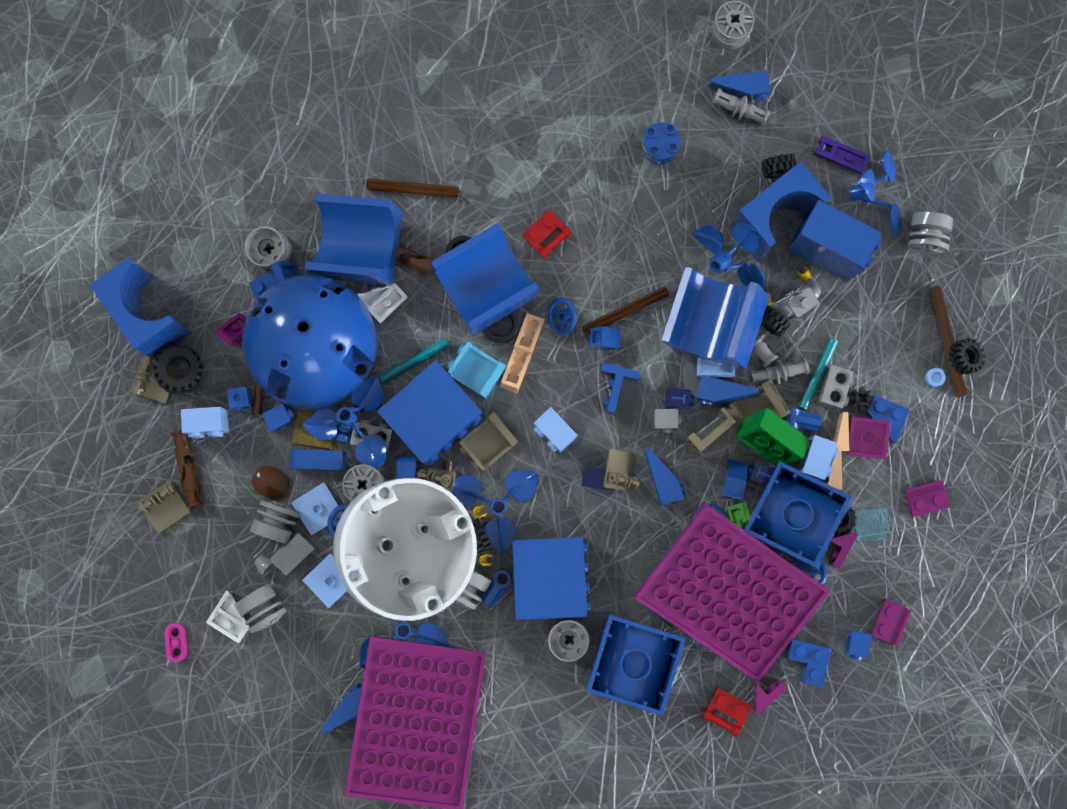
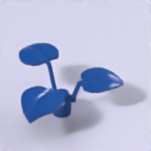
[850,150,902,238]
[692,222,765,289]
[303,377,387,468]
[452,469,539,554]
[360,620,449,669]

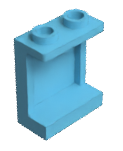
[446,341,507,399]

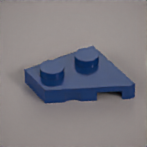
[866,395,910,444]

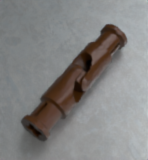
[396,245,435,276]
[171,430,204,508]

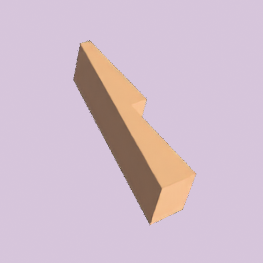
[500,313,545,394]
[825,412,849,490]

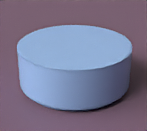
[925,368,946,387]

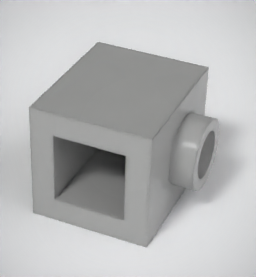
[653,409,682,433]

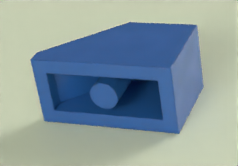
[721,459,748,501]

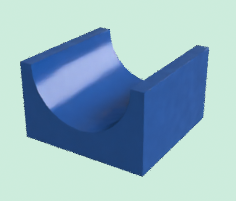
[730,162,831,261]
[305,193,403,286]
[431,223,539,336]
[90,257,192,359]
[662,267,769,369]
[745,462,853,572]
[585,613,686,716]

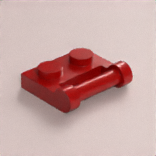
[522,209,572,259]
[701,687,752,737]

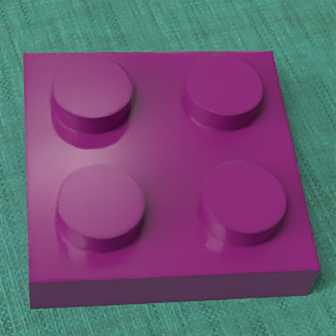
[847,416,891,460]

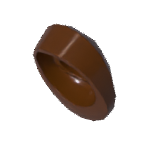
[252,466,289,499]

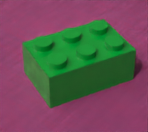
[735,408,810,467]

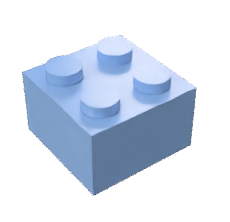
[181,407,229,439]
[534,407,578,453]
[797,435,838,481]

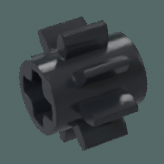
[849,387,874,411]

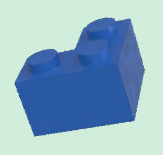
[785,639,831,687]

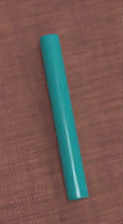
[379,338,449,384]
[798,338,838,410]

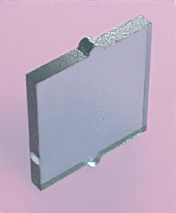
[853,508,891,542]

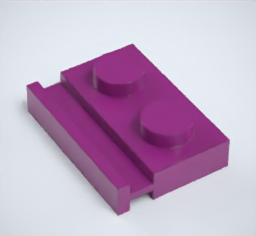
[904,480,950,517]
[870,599,912,646]

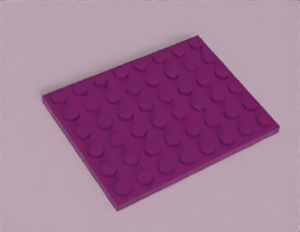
[634,503,830,682]
[344,636,486,809]

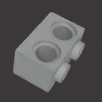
[817,365,855,410]
[350,419,394,453]

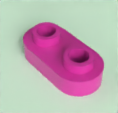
[165,623,187,662]

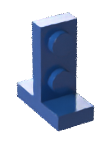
[248,262,301,300]
[600,363,640,414]

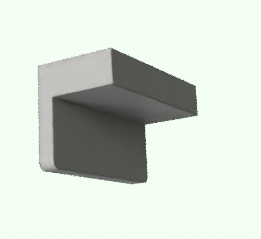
[270,533,315,575]

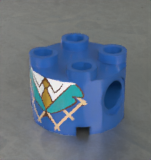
[641,122,680,165]

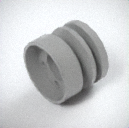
[711,0,755,50]
[908,212,953,254]
[245,226,292,270]
[342,464,385,502]
[249,500,300,544]
[454,570,492,610]
[234,583,287,634]
[548,618,591,662]

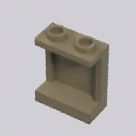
[729,380,791,426]
[685,407,736,454]
[458,412,519,472]

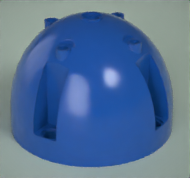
[242,275,378,411]

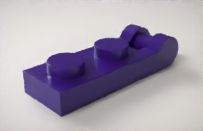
[813,136,870,175]

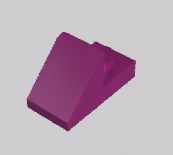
[215,313,246,347]
[829,533,858,568]
[753,681,787,714]

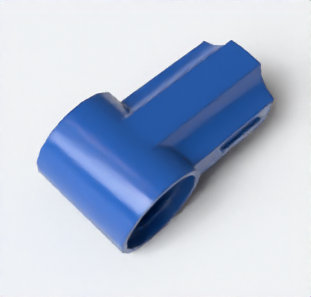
[782,407,822,432]
[481,569,511,608]

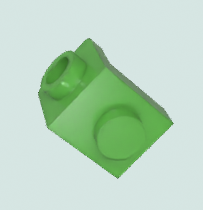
[727,502,751,530]

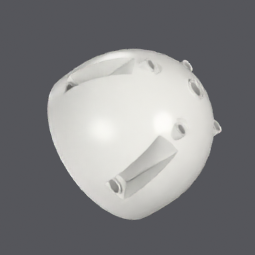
[333,478,477,620]

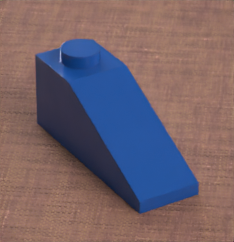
[709,70,770,102]
[696,375,761,407]
[644,448,686,506]
[320,683,362,734]

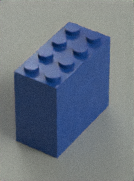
[787,200,882,281]
[377,360,483,466]
[512,537,591,620]

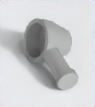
[254,545,284,577]

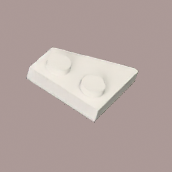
[357,283,408,323]
[206,590,250,643]

